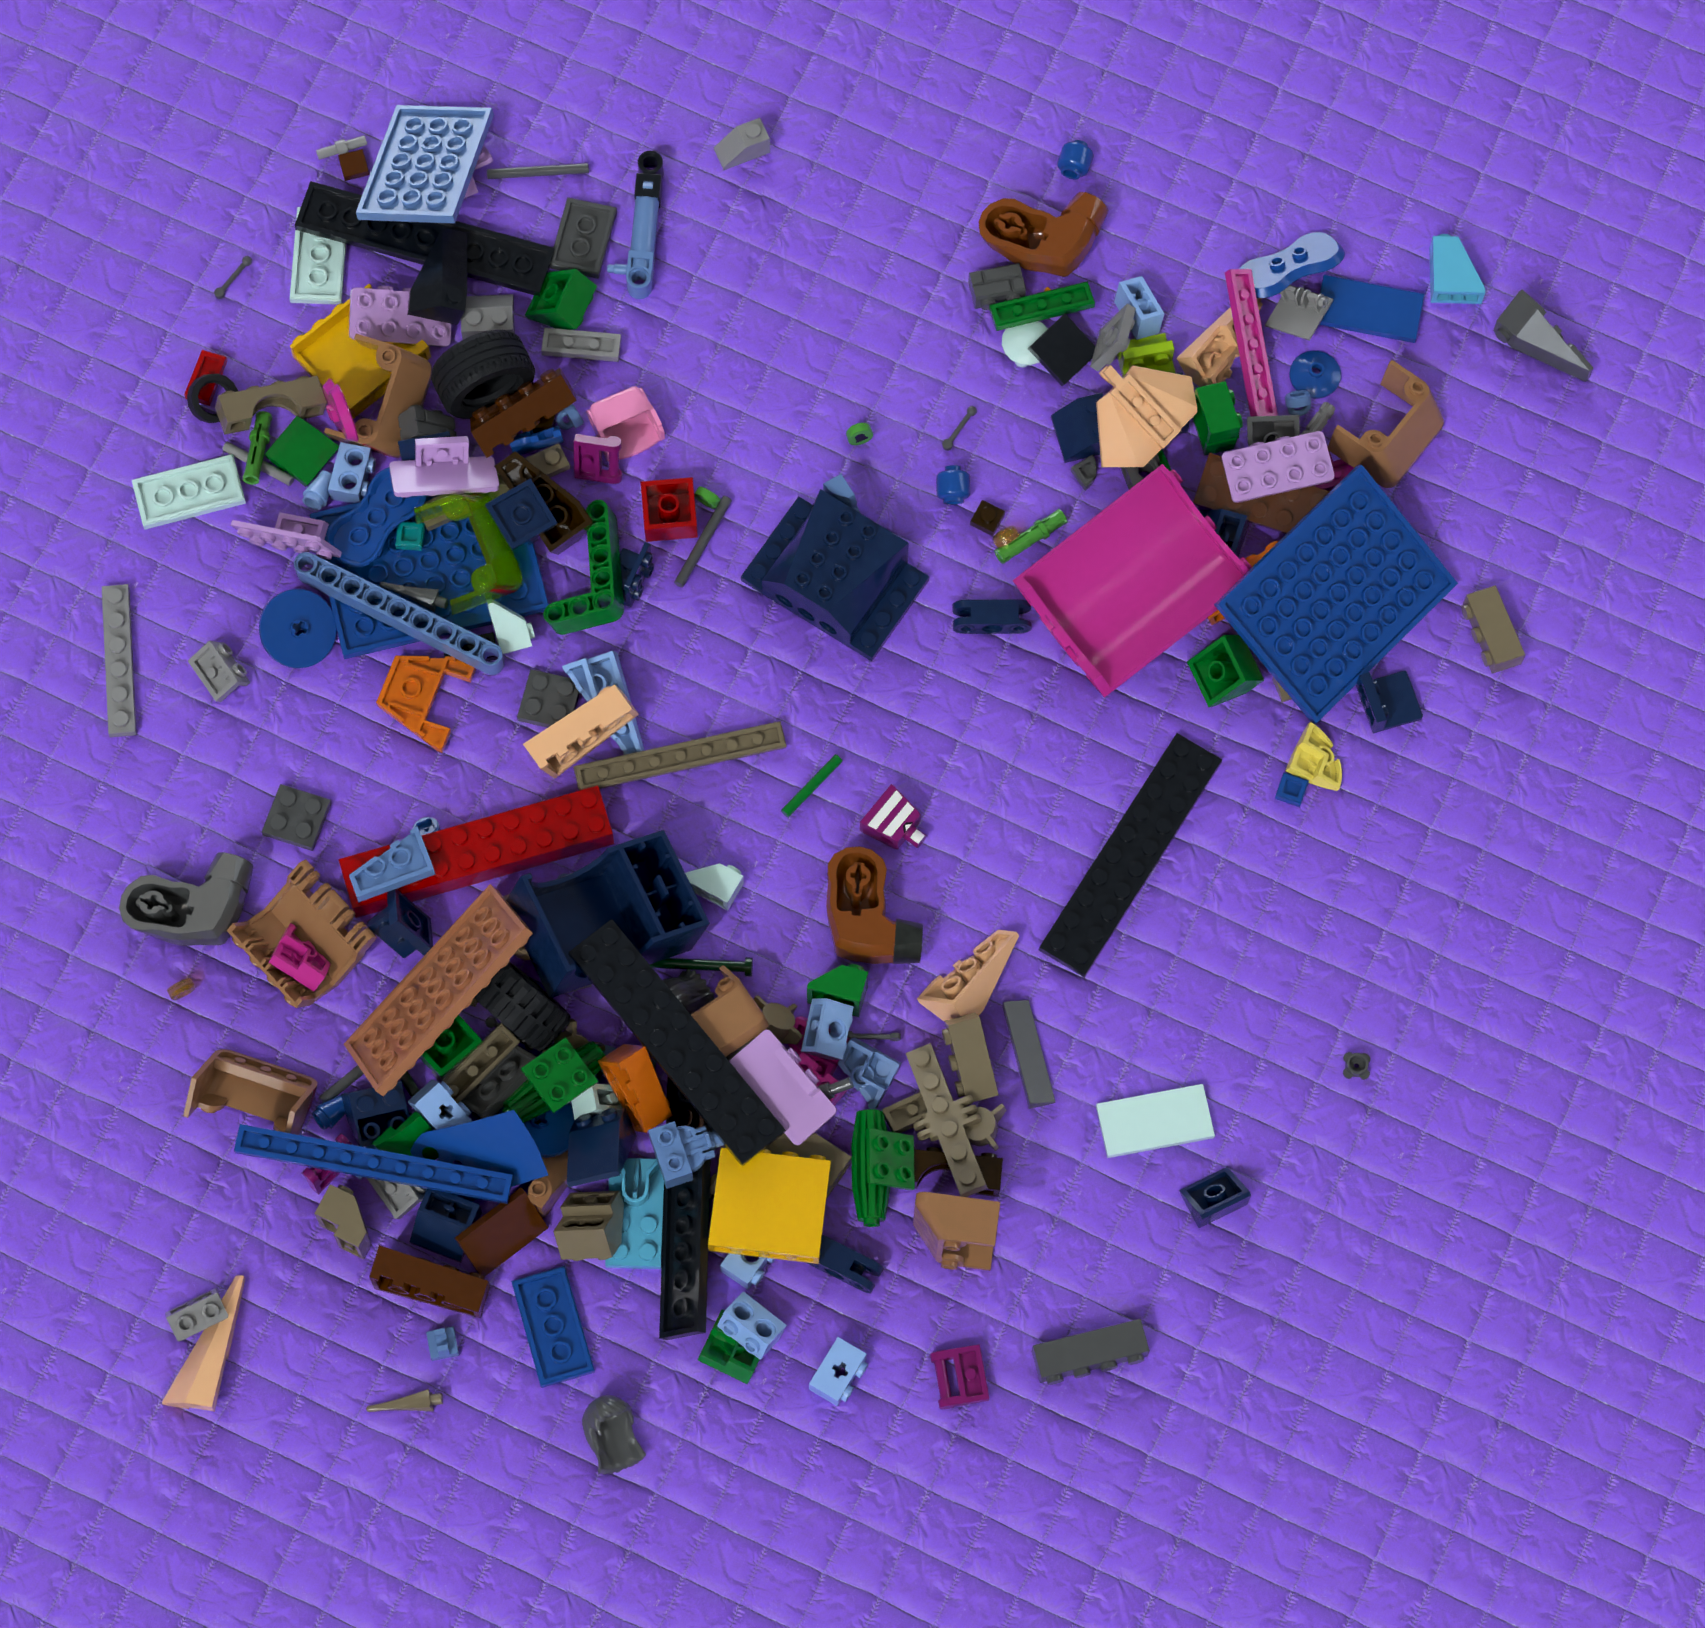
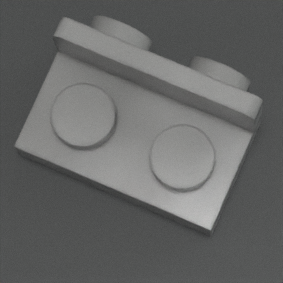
[188,641,250,702]
[367,1178,427,1219]
[165,1288,228,1341]

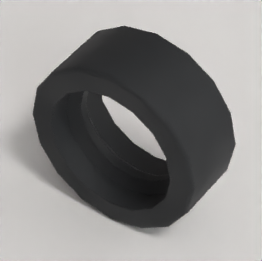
[187,373,238,423]

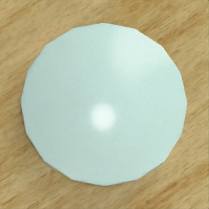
[1002,321,1048,368]

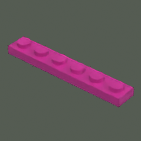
[1225,269,1278,417]

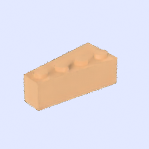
[523,684,639,778]

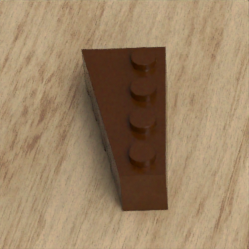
[470,368,577,458]
[369,1245,490,1318]

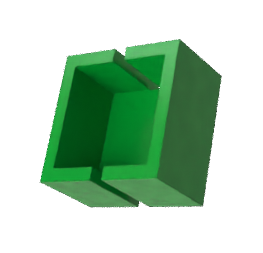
[1192,381,1243,456]

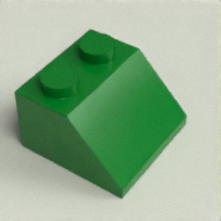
[525,269,597,330]
[1187,635,1264,707]
[807,964,868,1017]
[419,1015,483,1078]

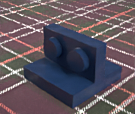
[485,478,557,551]
[367,889,433,958]

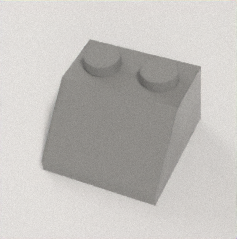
[461,294,515,340]

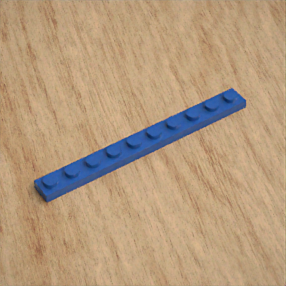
[234,1124,513,1204]

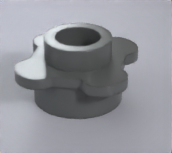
[1343,1052,1370,1080]

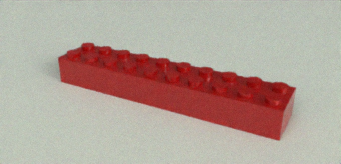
[339,785,614,918]

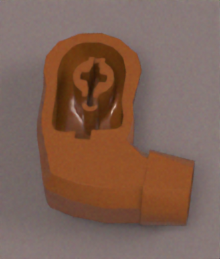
[978,192,1108,277]

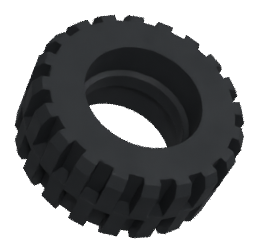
[474,961,571,1051]

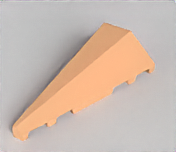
[1177,298,1263,387]
[162,1275,245,1412]

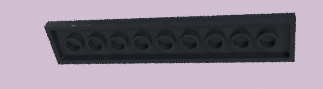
[295,181,555,297]
[1039,733,1222,978]
[568,919,786,1166]
[659,1076,712,1340]

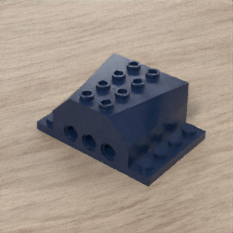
[741,489,930,661]

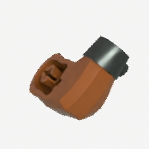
[826,846,923,964]

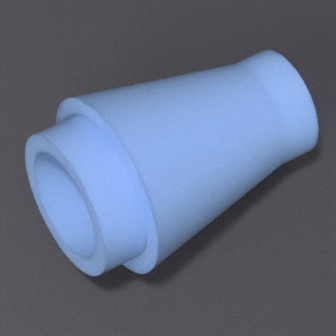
[302,471,332,510]

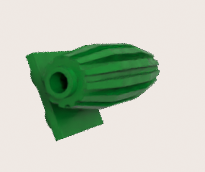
[502,1037,605,1123]
[851,1109,915,1227]

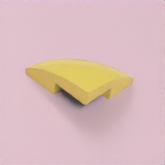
[1285,722,1342,791]

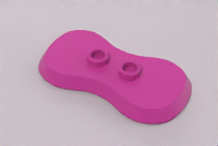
[322,378,359,442]

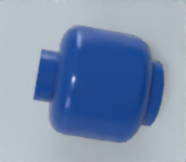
[1057,140,1094,180]
[936,465,970,505]

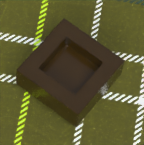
[970,500,1005,536]

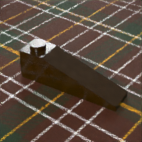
[494,451,594,555]

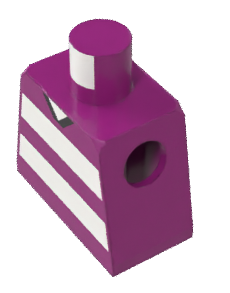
[860,784,927,850]

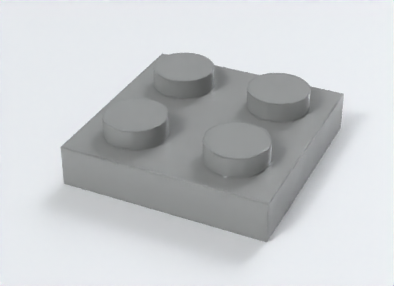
[1090,303,1136,372]

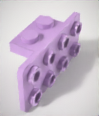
[349,286,451,347]
[1222,431,1335,503]
[389,436,499,498]
[230,512,342,560]
[729,1030,837,1145]

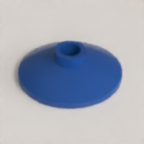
[1289,351,1341,399]

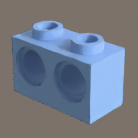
[328,442,376,504]
[717,1291,787,1360]

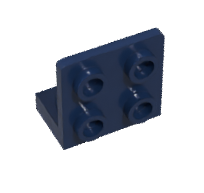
[620,542,654,607]
[1356,671,1423,734]

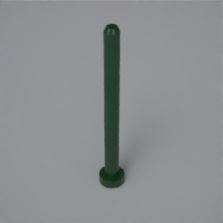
[650,957,753,977]

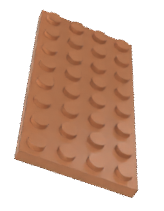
[344,884,533,1096]

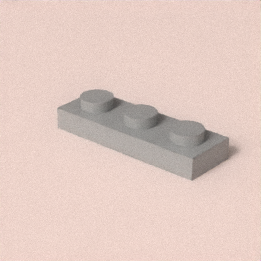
[541,328,621,362]

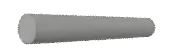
[223,441,294,486]

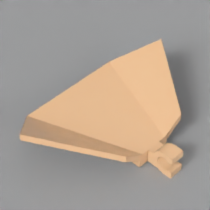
[1096,365,1197,467]

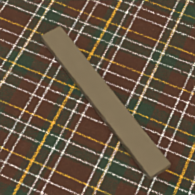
[573,721,787,791]

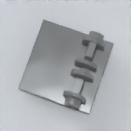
[1265,284,1333,341]

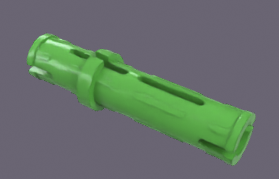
[243,411,272,485]
[994,509,1068,564]

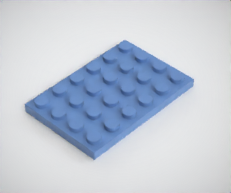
[356,105,494,223]

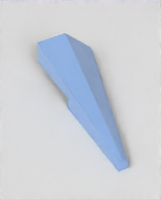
[562,651,645,755]

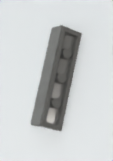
[1002,1000,1055,1109]

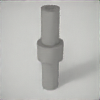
[316,135,367,160]

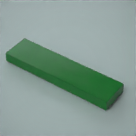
[989,281,1095,331]

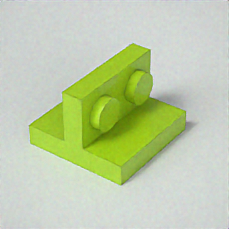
[1117,333,1176,377]

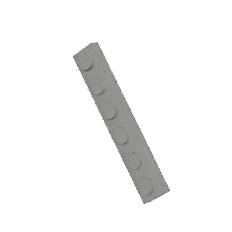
[102,584,137,738]

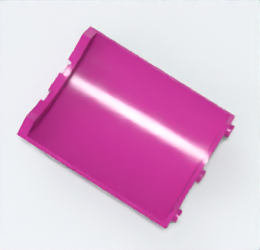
[1012,464,1252,698]

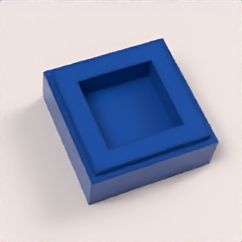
[1275,772,1309,807]

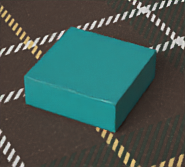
[395,522,425,551]

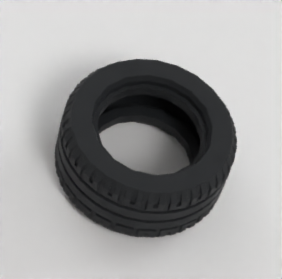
[431,330,535,419]

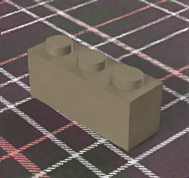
[1461,585,1525,674]
[942,1013,999,1102]

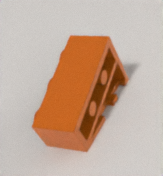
[597,1044,672,1133]

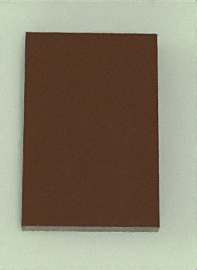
[455,1188,548,1276]

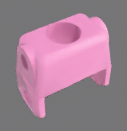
[586,386,665,462]

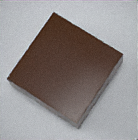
[338,149,369,181]

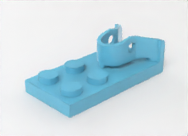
[605,1158,664,1269]

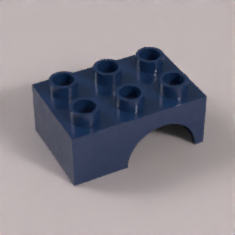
[506,830,710,999]

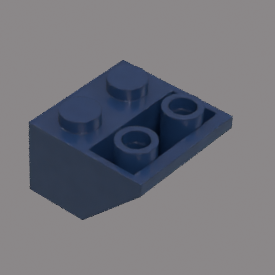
[1199,509,1249,557]
[341,1081,409,1147]
[410,1189,482,1263]

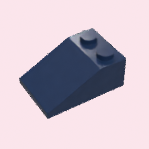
[567,1108,637,1187]

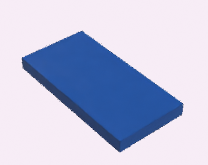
[1319,275,1424,343]
[511,1266,595,1388]

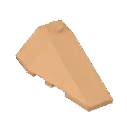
[917,929,1019,1021]

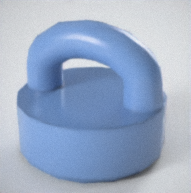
[1285,390,1312,416]
[556,404,584,430]

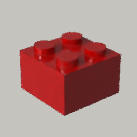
[640,477,698,542]

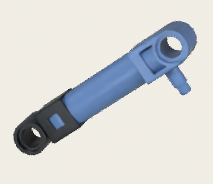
[607,151,664,299]

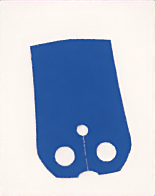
[410,1110,549,1202]

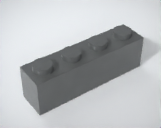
[1032,1319,1150,1385]

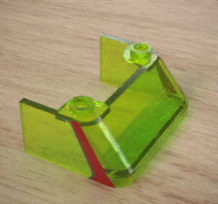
[414,494,523,615]

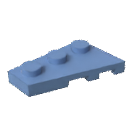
[349,826,436,902]

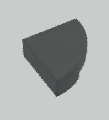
[1071,455,1097,491]

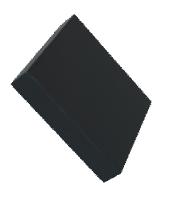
[1027,314,1095,386]

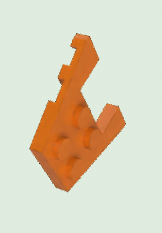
[376,656,476,753]

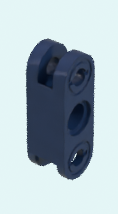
[952,599,1032,634]
[807,1235,884,1293]

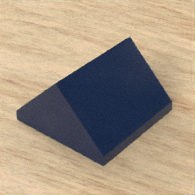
[1179,1167,1251,1228]

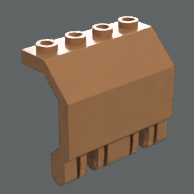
[226,859,377,1008]

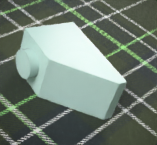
[486,599,535,654]
[685,863,744,911]
[571,1084,622,1120]

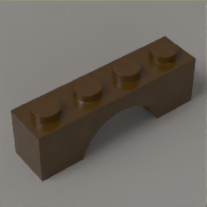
[914,1147,1003,1197]

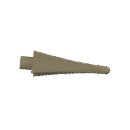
[366,1389,443,1412]

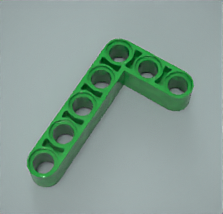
[543,500,624,635]

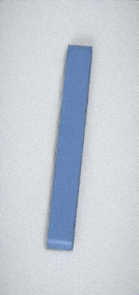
[294,552,504,675]

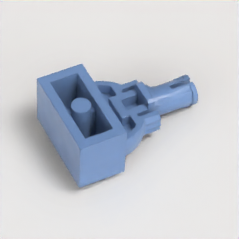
[648,1121,724,1189]

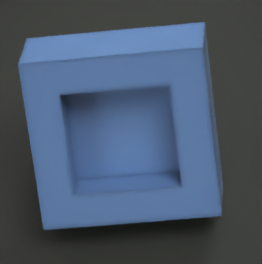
[426,1326,459,1361]

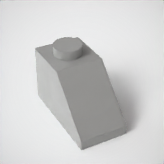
[714,118,770,170]

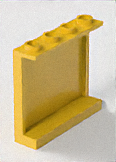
[290,284,431,419]
[708,1148,831,1264]

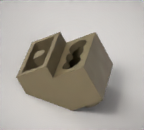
[314,1184,372,1260]
[553,1191,624,1261]

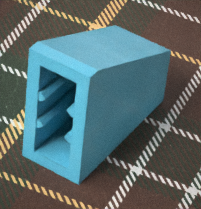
[1429,234,1485,304]

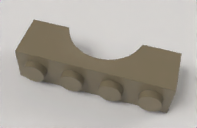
[215,376,327,435]

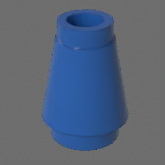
[312,1095,346,1130]

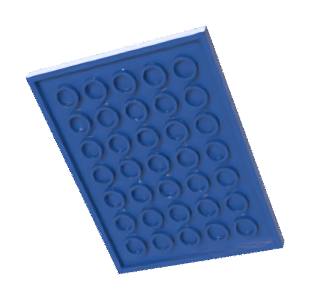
[1214,464,1458,723]
[310,495,549,659]

